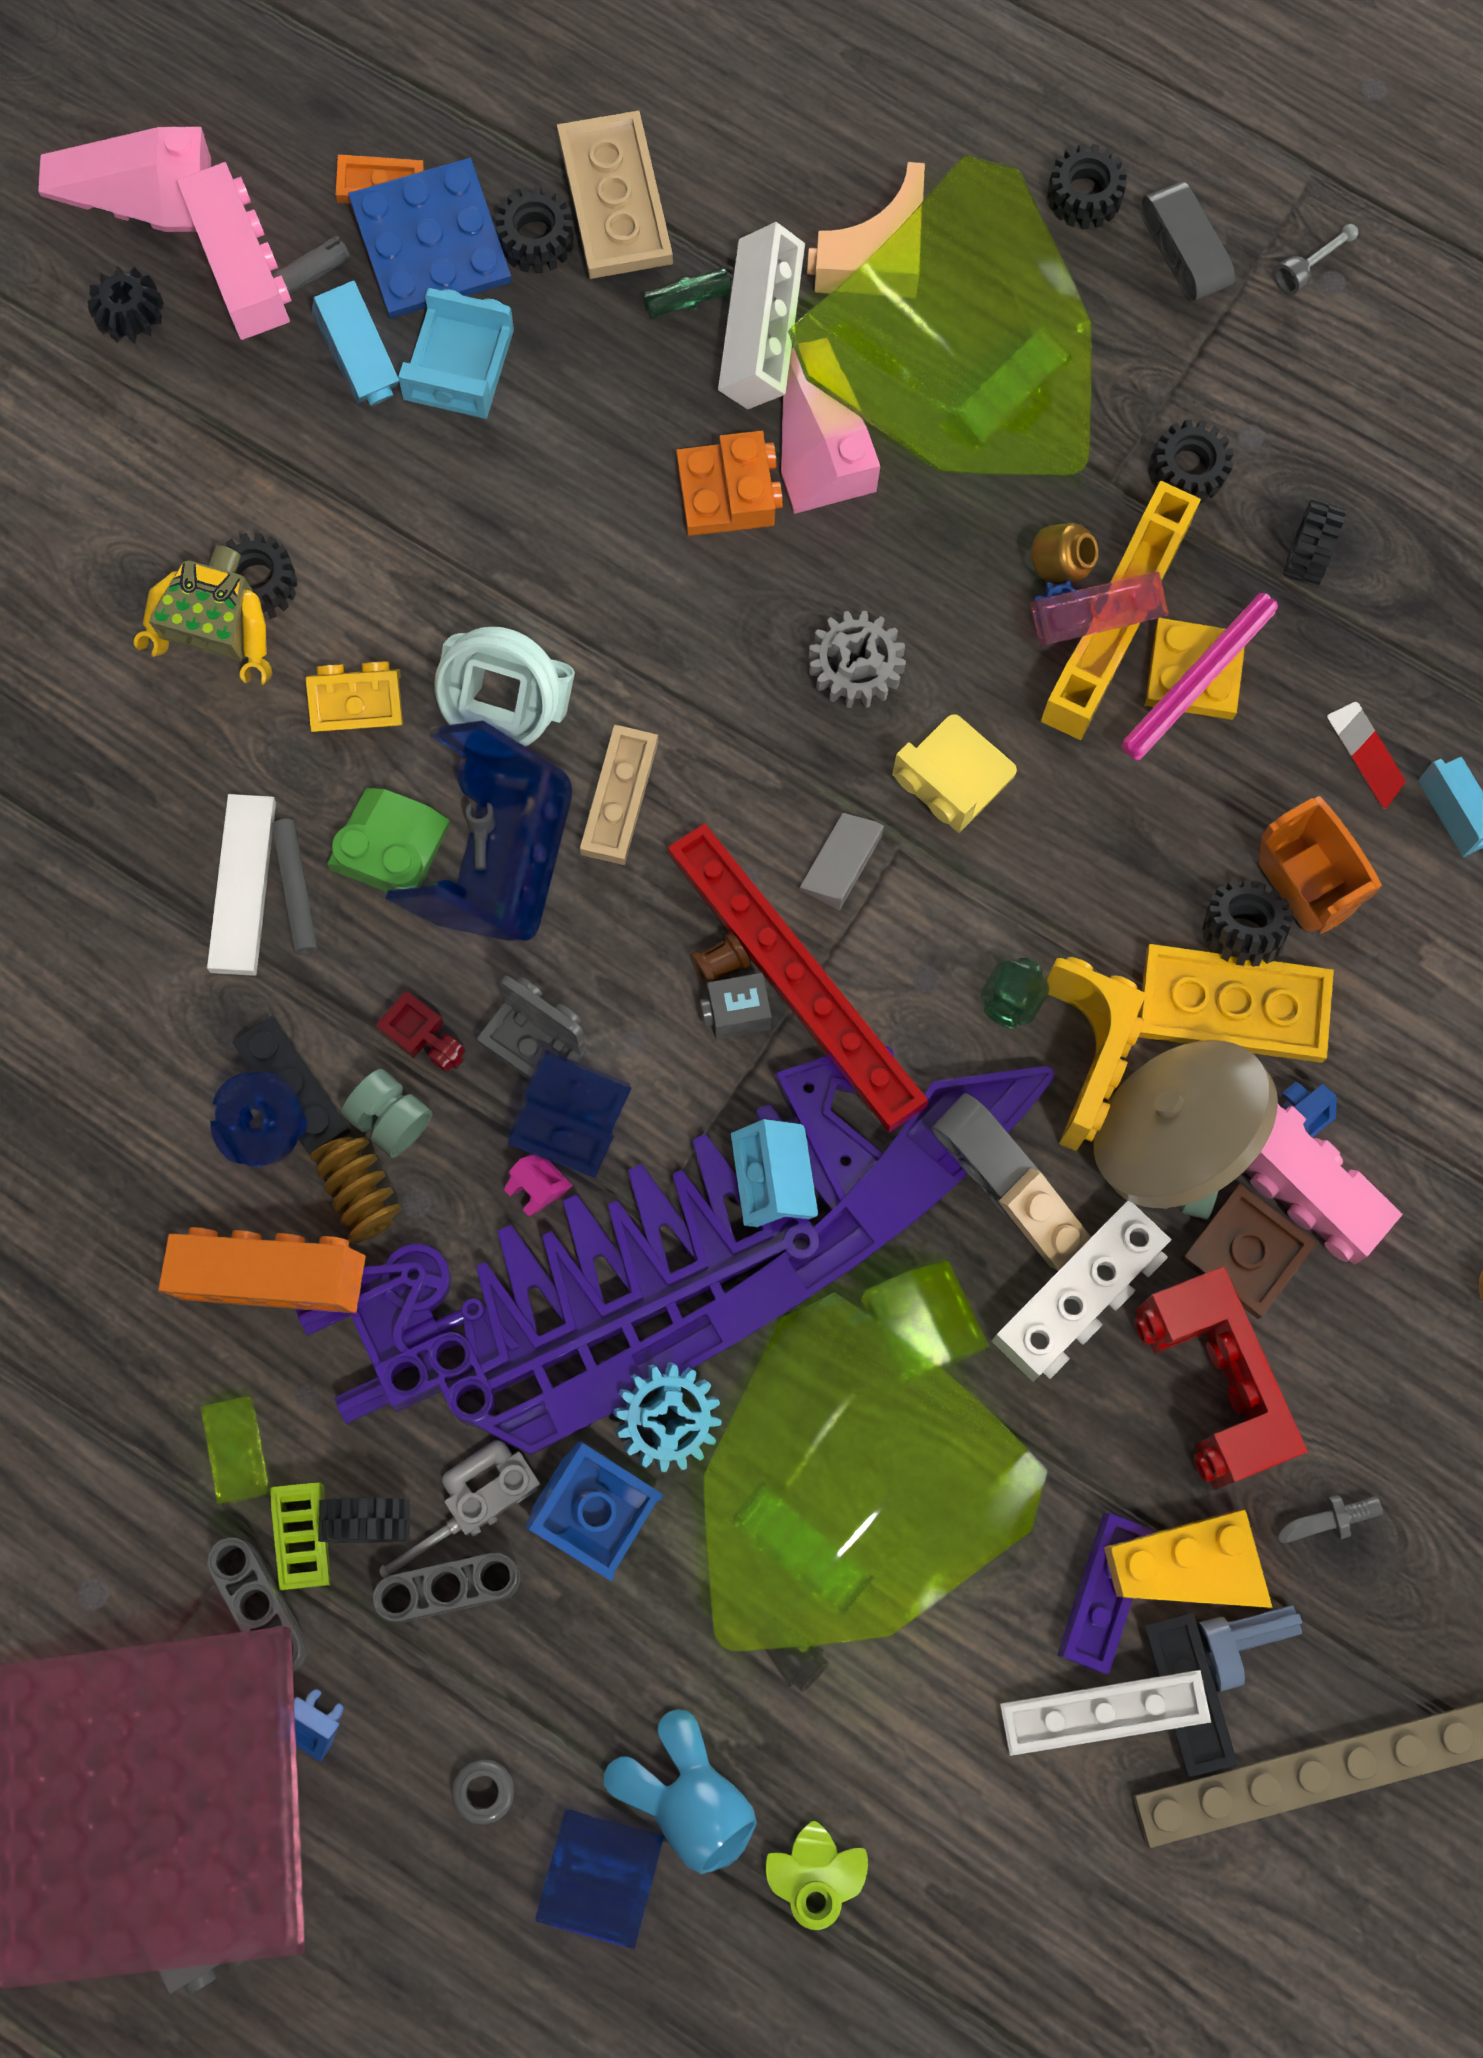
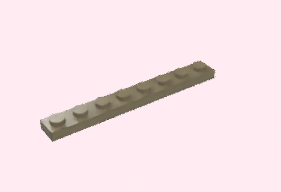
[1132,1702,1483,1848]

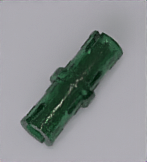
[642,267,732,320]

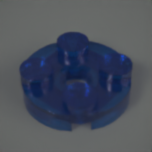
[210,1072,307,1167]

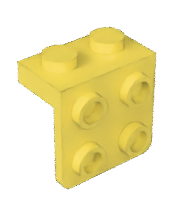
[892,714,1017,833]

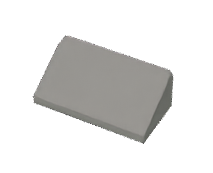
[799,813,884,911]

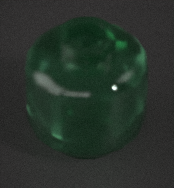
[980,958,1050,1029]

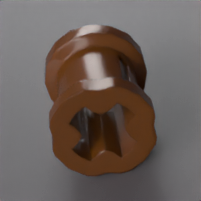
[689,931,750,987]

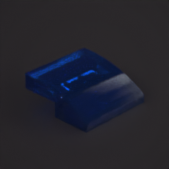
[508,1049,632,1178]
[535,1809,664,1949]

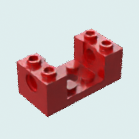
[1134,1266,1308,1490]

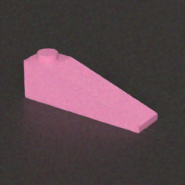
[38,127,211,232]
[781,340,880,514]

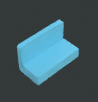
[1418,756,1483,857]
[731,1119,818,1227]

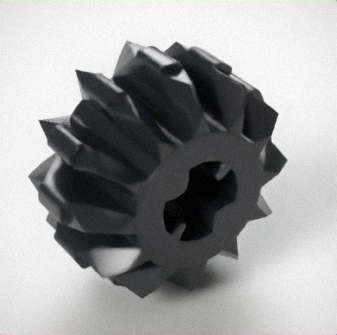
[87,266,164,344]

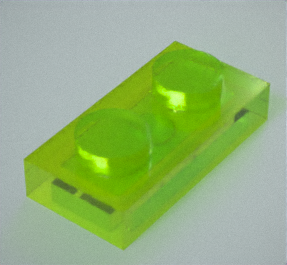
[201,1396,270,1505]

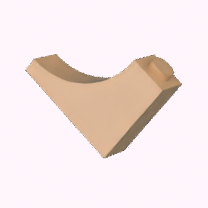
[807,162,925,299]

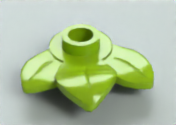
[766,1821,868,1930]

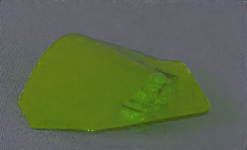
[788,154,1092,476]
[704,1292,1048,1651]

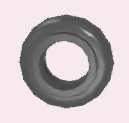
[451,1759,515,1825]

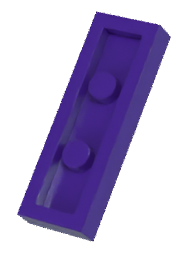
[1057,1513,1154,1675]

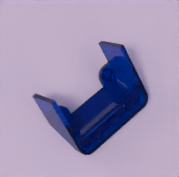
[386,720,572,941]

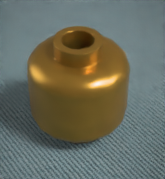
[1030,523,1099,583]

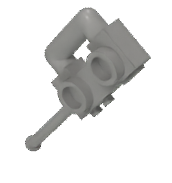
[379,1440,541,1578]

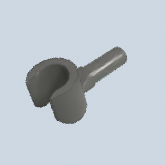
[465,803,495,870]

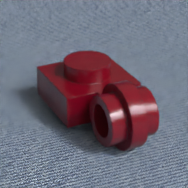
[375,991,466,1073]

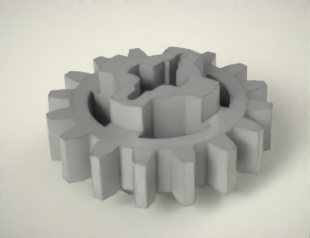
[808,611,906,708]

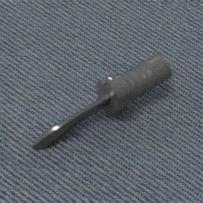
[1278,1495,1383,1543]

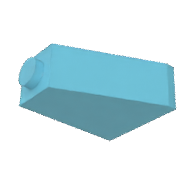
[311,281,399,406]

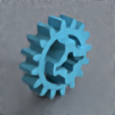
[613,1362,722,1472]

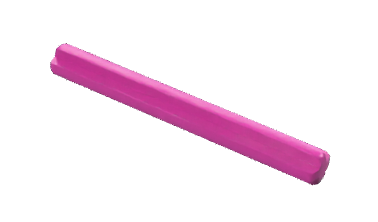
[1121,593,1278,760]

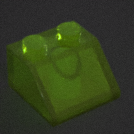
[861,1260,990,1387]

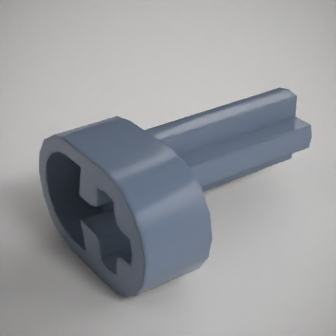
[1197,1605,1302,1692]

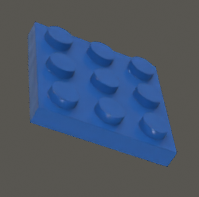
[348,157,511,319]

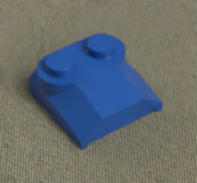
[525,1441,663,1581]

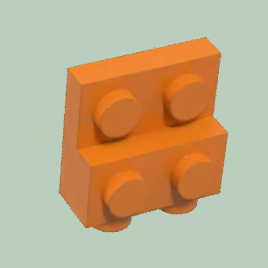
[676,431,783,536]

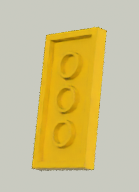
[1139,944,1334,1063]

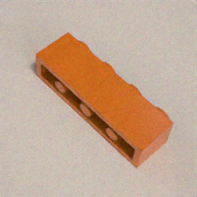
[158,1227,366,1314]

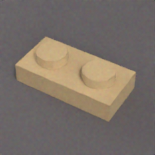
[998,1168,1091,1271]

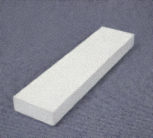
[207,794,276,976]
[1000,1670,1211,1756]

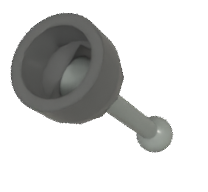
[1273,224,1358,295]

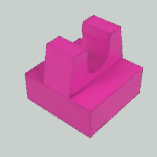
[504,1152,573,1217]

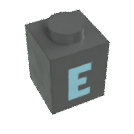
[700,973,772,1040]

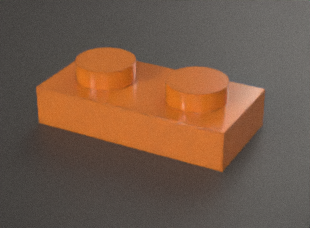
[336,155,424,204]

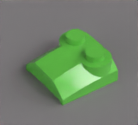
[328,788,450,903]

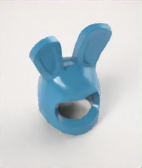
[604,1709,757,1874]

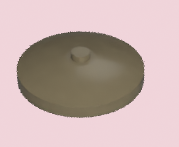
[1094,1040,1278,1208]

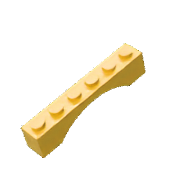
[1041,481,1201,741]

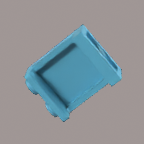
[398,288,514,419]

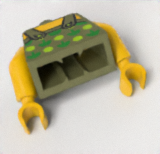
[134,545,272,685]

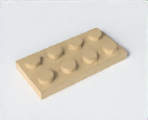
[557,111,673,279]

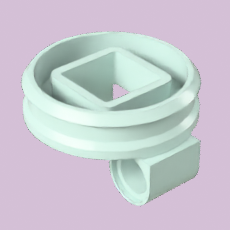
[434,627,575,751]

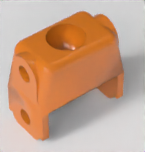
[1258,796,1382,934]

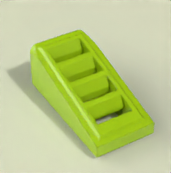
[270,1483,331,1591]

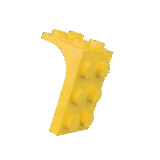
[1042,957,1146,1151]

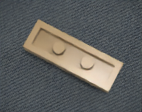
[580,725,658,865]

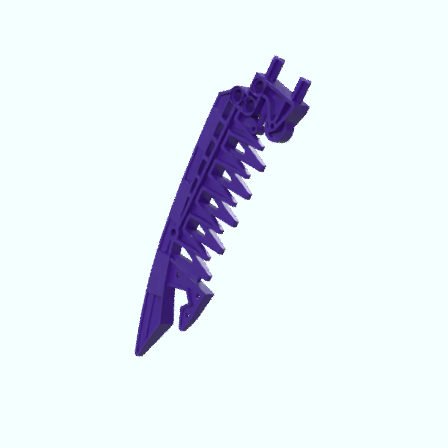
[296,1046,1055,1455]

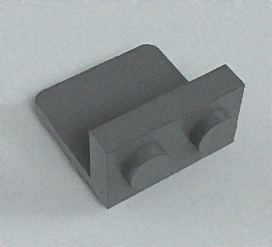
[476,975,586,1096]

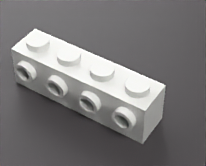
[718,222,805,409]
[992,1201,1172,1382]

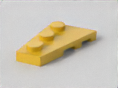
[1104,1510,1272,1608]

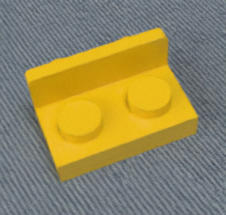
[305,661,403,732]

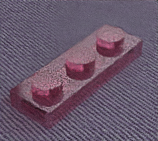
[1030,571,1169,647]

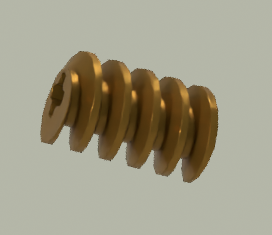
[309,1137,402,1243]

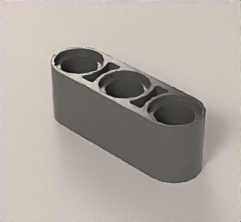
[1141,181,1235,301]
[931,1093,1051,1221]
[207,1538,308,1674]
[373,1553,521,1623]

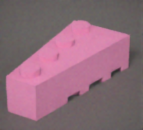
[177,162,292,340]
[1244,1105,1403,1265]

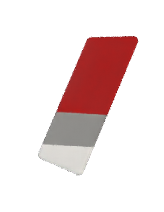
[1328,702,1406,809]

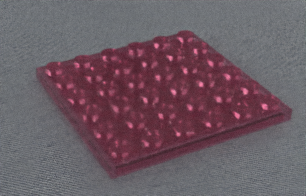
[0,1626,305,1989]

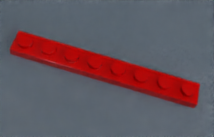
[668,823,928,1133]

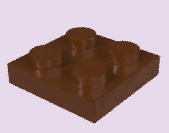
[1181,1184,1318,1319]

